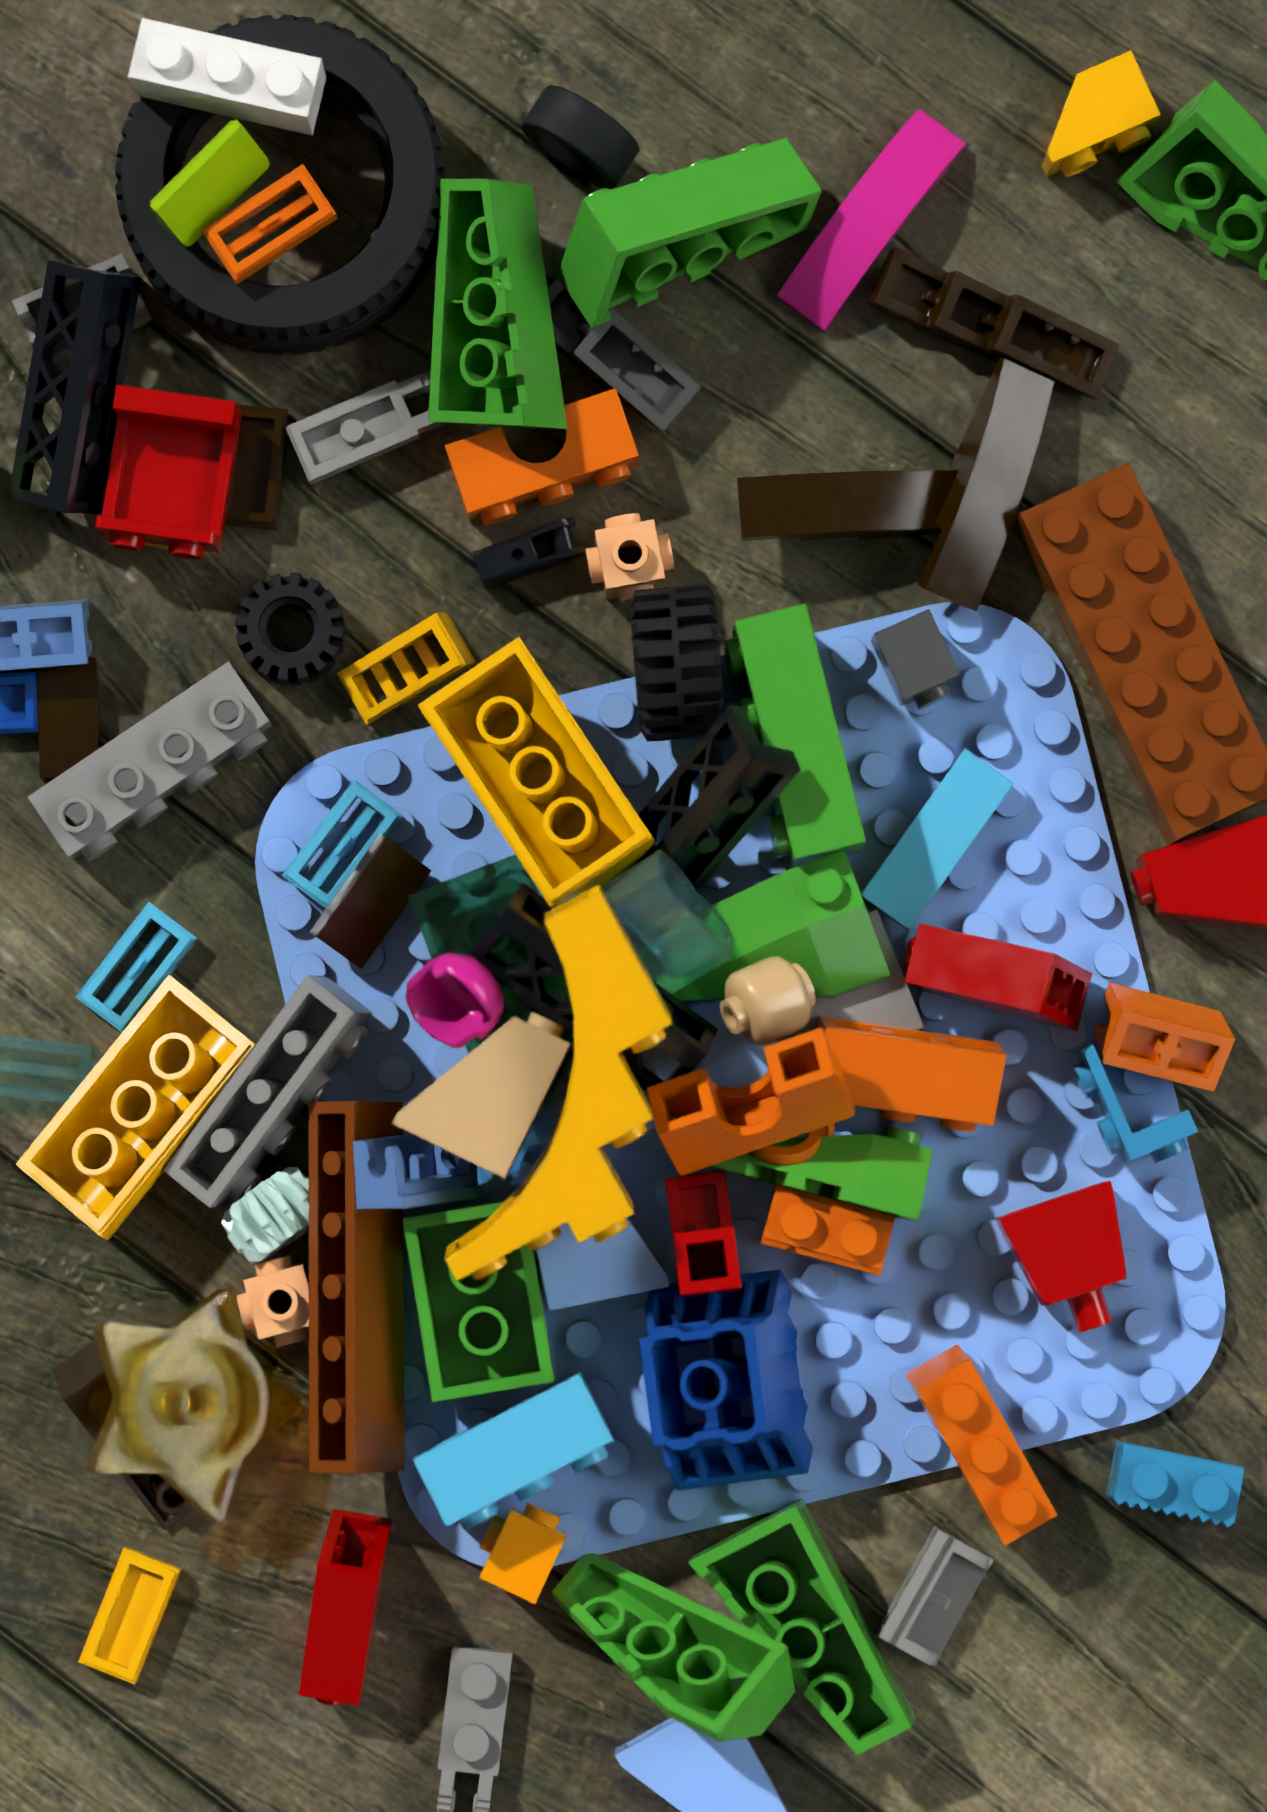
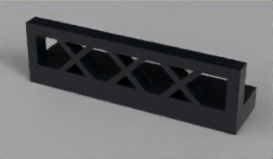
[8,260,141,514]
[604,704,801,928]
[469,882,718,1093]

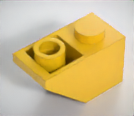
[1042,50,1161,177]

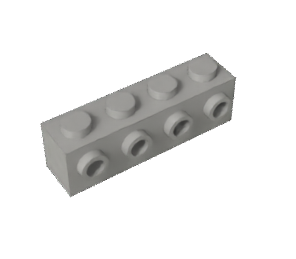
[28,661,272,862]
[163,975,372,1208]

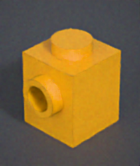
[479,1503,567,1604]

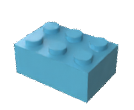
[412,1371,614,1530]

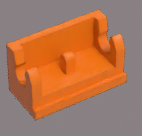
[1094,982,1235,1092]

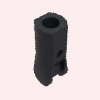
[472,517,586,590]

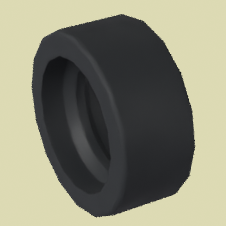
[521,85,640,189]

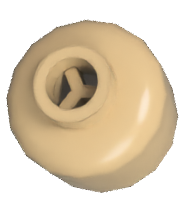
[720,956,816,1046]

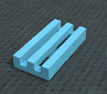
[282,779,403,909]
[75,902,198,1033]

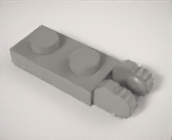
[285,370,447,485]
[437,1645,513,1812]

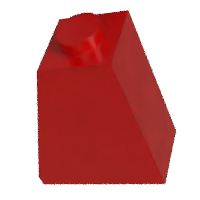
[1131,815,1267,930]
[904,923,1092,1032]
[298,1509,393,1706]

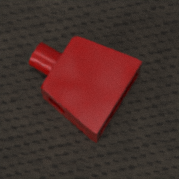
[995,1181,1127,1333]

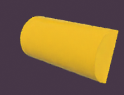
[418,637,654,908]
[16,975,256,1240]

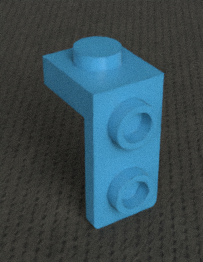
[1072,1044,1198,1163]

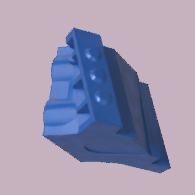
[639,1269,813,1491]

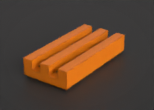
[201,164,338,285]

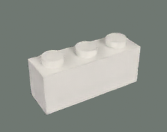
[128,18,326,136]

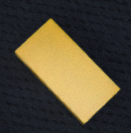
[78,1546,182,1685]

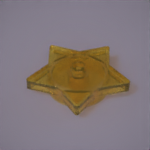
[87,1288,302,1521]

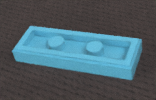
[861,748,1014,932]

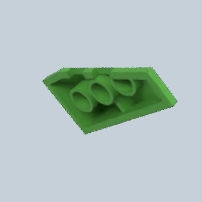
[552,1553,795,1742]

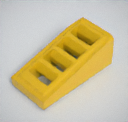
[336,612,476,725]

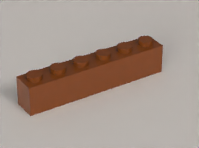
[309,1101,404,1474]

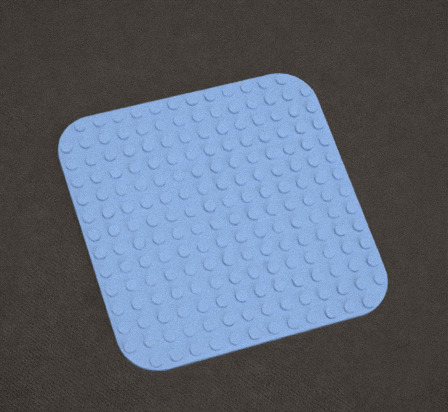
[255,602,1226,1567]

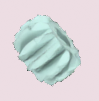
[221,1167,310,1264]

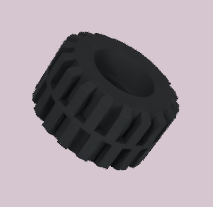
[630,584,724,742]

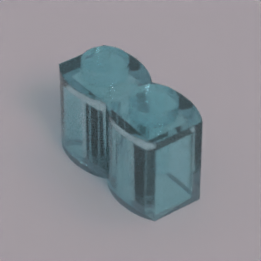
[601,849,733,993]

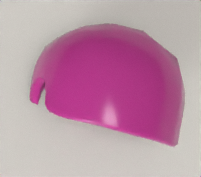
[406,953,505,1048]

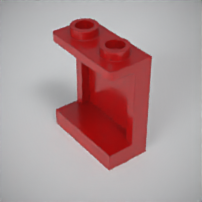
[95,385,242,560]

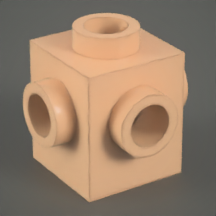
[585,513,675,604]
[237,1256,309,1348]

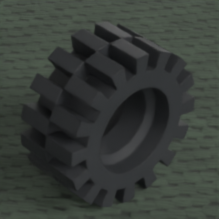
[235,572,346,686]

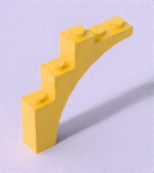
[445,884,672,1281]

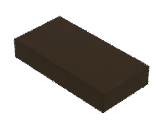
[225,405,289,530]
[37,658,101,781]
[310,833,432,969]

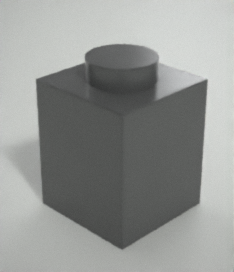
[871,609,959,709]

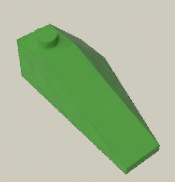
[1116,80,1267,281]
[631,849,891,1003]
[708,1126,933,1221]

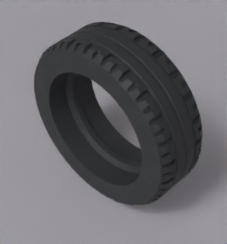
[115,15,446,355]

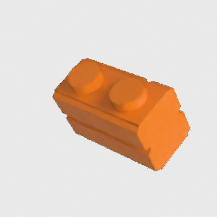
[759,1184,896,1276]

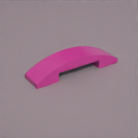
[776,108,966,332]

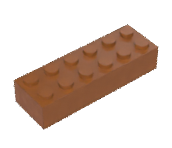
[1014,462,1267,846]

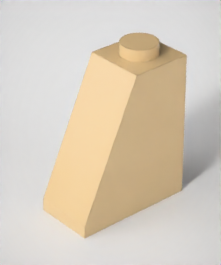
[392,1012,571,1179]

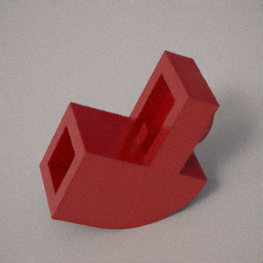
[665,1170,742,1298]

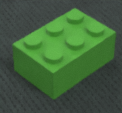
[403,1202,556,1402]

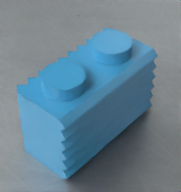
[1106,1441,1244,1528]

